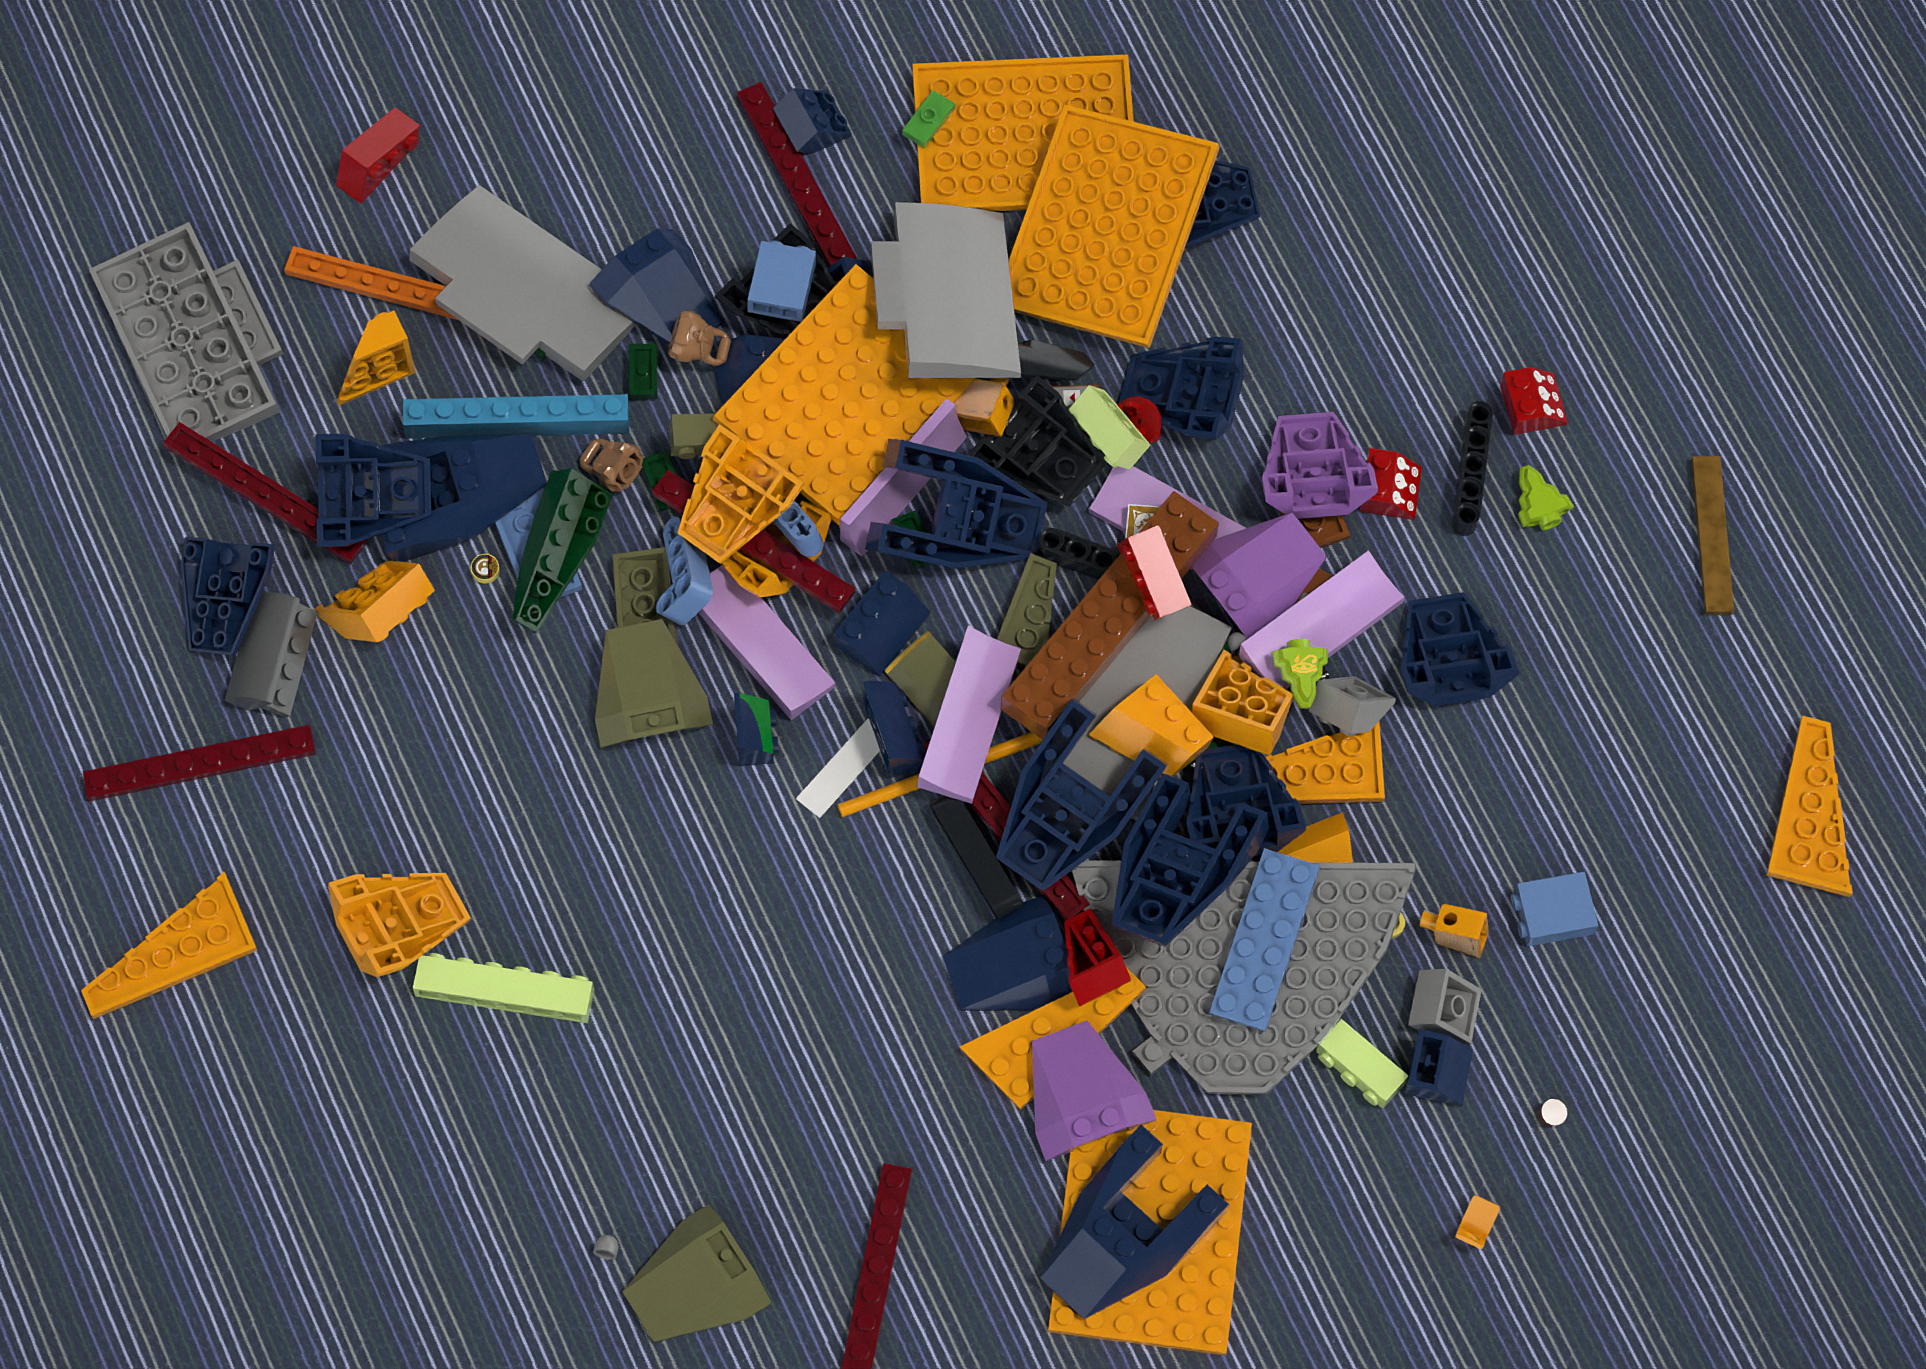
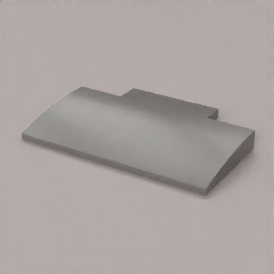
[410,185,639,382]
[871,202,1021,378]
[89,222,284,442]
[1064,606,1232,820]

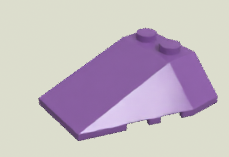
[1262,412,1378,519]
[1192,513,1327,638]
[1032,1021,1156,1161]

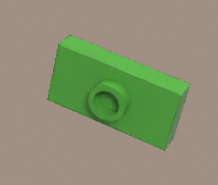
[902,90,955,149]

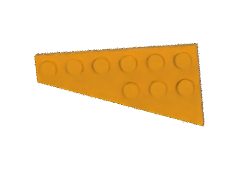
[1766,716,1853,897]
[1265,721,1385,804]
[81,872,258,1019]
[959,967,1146,1110]

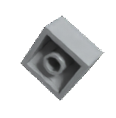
[1309,676,1396,736]
[1408,969,1482,1044]

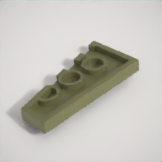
[997,553,1057,669]

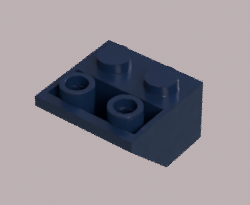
[773,88,852,153]
[1404,1029,1473,1107]

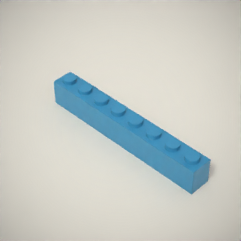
[403,394,629,439]

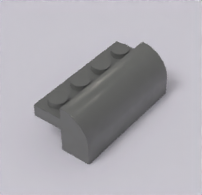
[225,592,318,718]

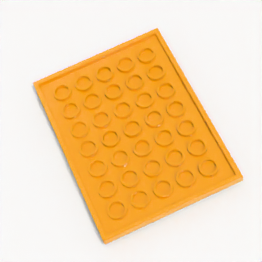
[912,54,1134,211]
[1008,104,1220,348]
[712,264,977,526]
[1048,1110,1252,1356]

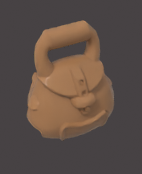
[668,311,731,366]
[579,439,643,492]

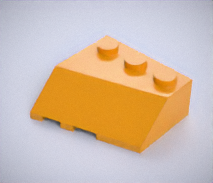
[337,311,415,406]
[313,560,435,642]
[1192,650,1293,756]
[1088,674,1213,778]
[1261,812,1353,863]

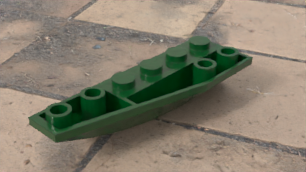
[513,468,613,633]

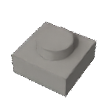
[1132,1036,1173,1076]

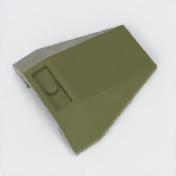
[595,619,713,748]
[623,1204,772,1343]

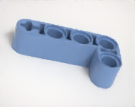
[772,501,823,557]
[656,517,713,626]

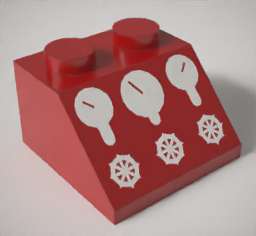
[1500,367,1568,435]
[1359,448,1422,520]

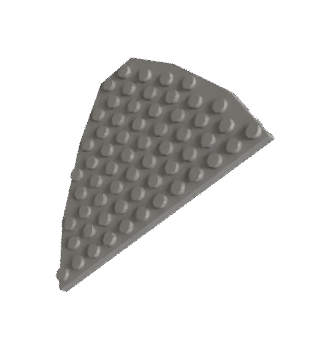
[1072,860,1416,1095]

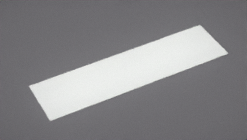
[796,719,880,818]

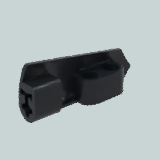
[1018,340,1095,382]

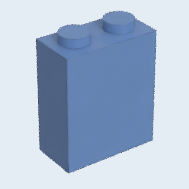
[748,241,816,322]
[1511,872,1598,947]

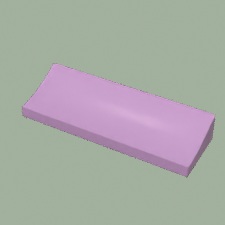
[840,399,967,556]
[1089,466,1246,570]
[1239,550,1404,689]
[698,565,836,721]
[917,625,1021,804]

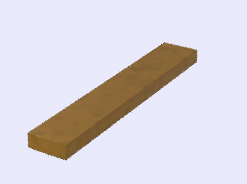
[1691,456,1734,615]

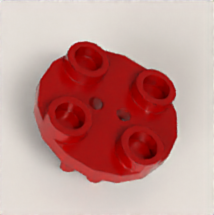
[1118,396,1161,445]

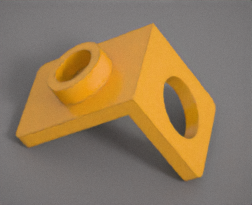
[1455,1195,1500,1249]

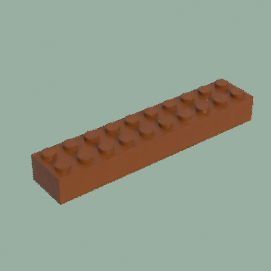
[1000,491,1219,740]

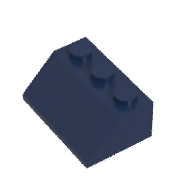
[834,570,930,677]
[863,681,926,778]

